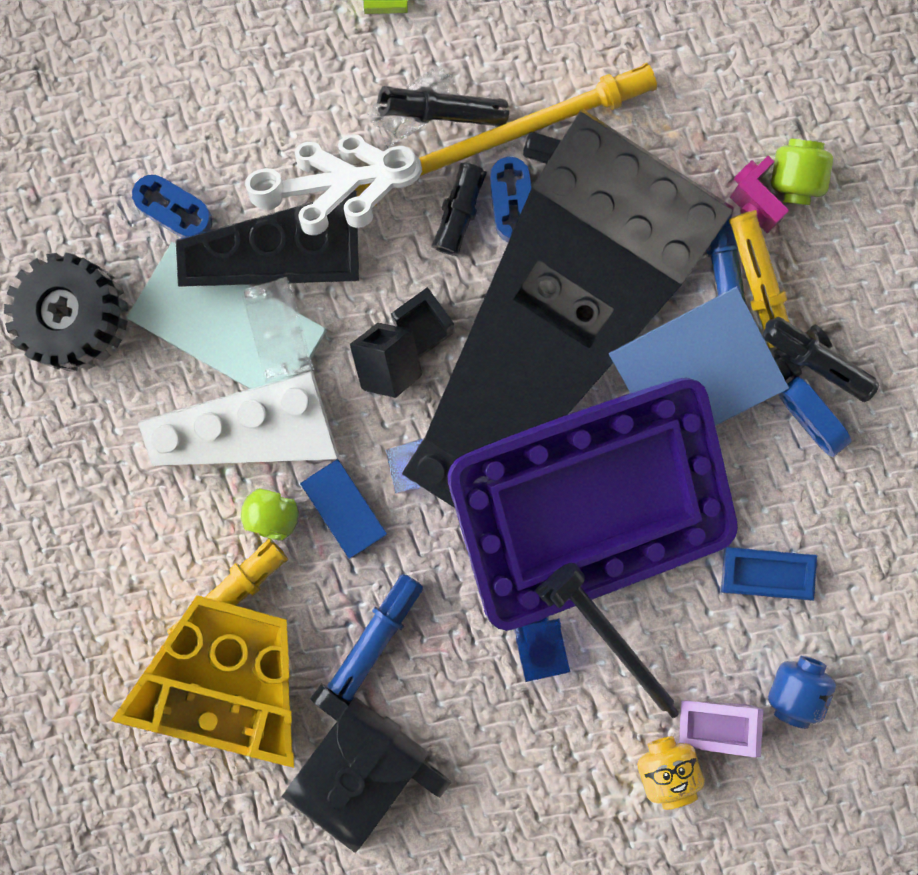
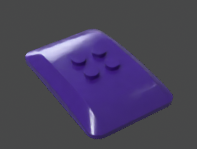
[448,377,738,631]

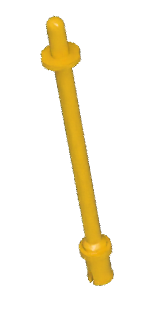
[355,63,657,206]

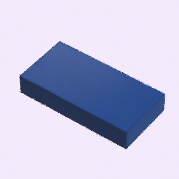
[300,459,388,559]
[721,547,817,601]

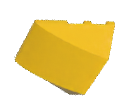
[111,595,294,768]

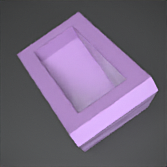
[679,701,763,757]

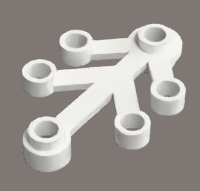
[245,134,422,235]

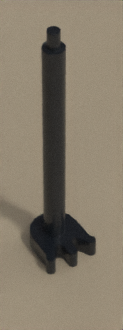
[535,563,679,718]

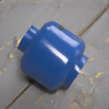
[768,656,836,729]

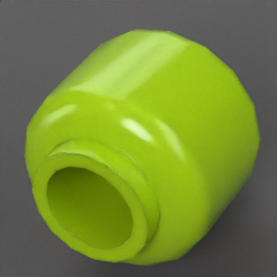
[771,139,833,205]

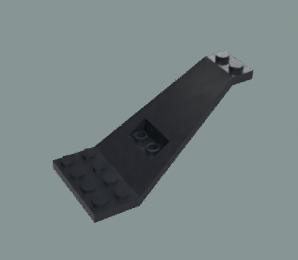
[401,109,734,508]

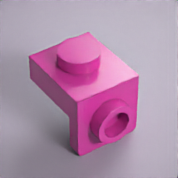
[730,155,789,234]

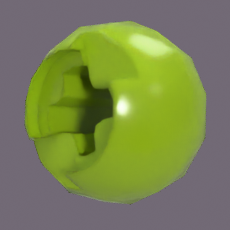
[241,488,299,541]

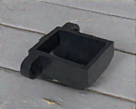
[281,683,452,853]

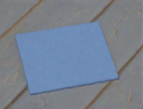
[609,286,789,426]

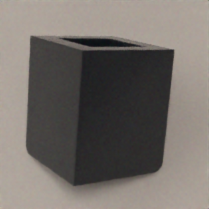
[391,287,455,358]
[350,323,422,398]

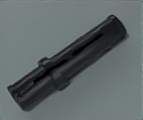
[377,86,509,127]

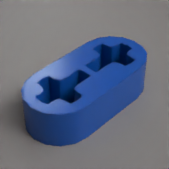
[490,157,532,242]
[132,175,213,238]
[779,377,852,457]

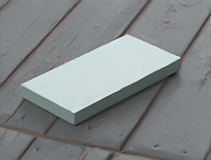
[126,242,327,389]

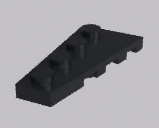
[176,190,359,287]

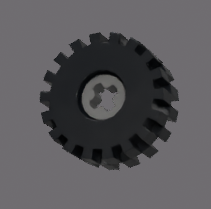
[4,253,129,371]

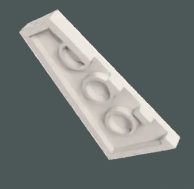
[138,371,339,466]

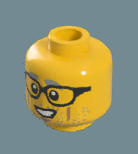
[637,736,705,810]

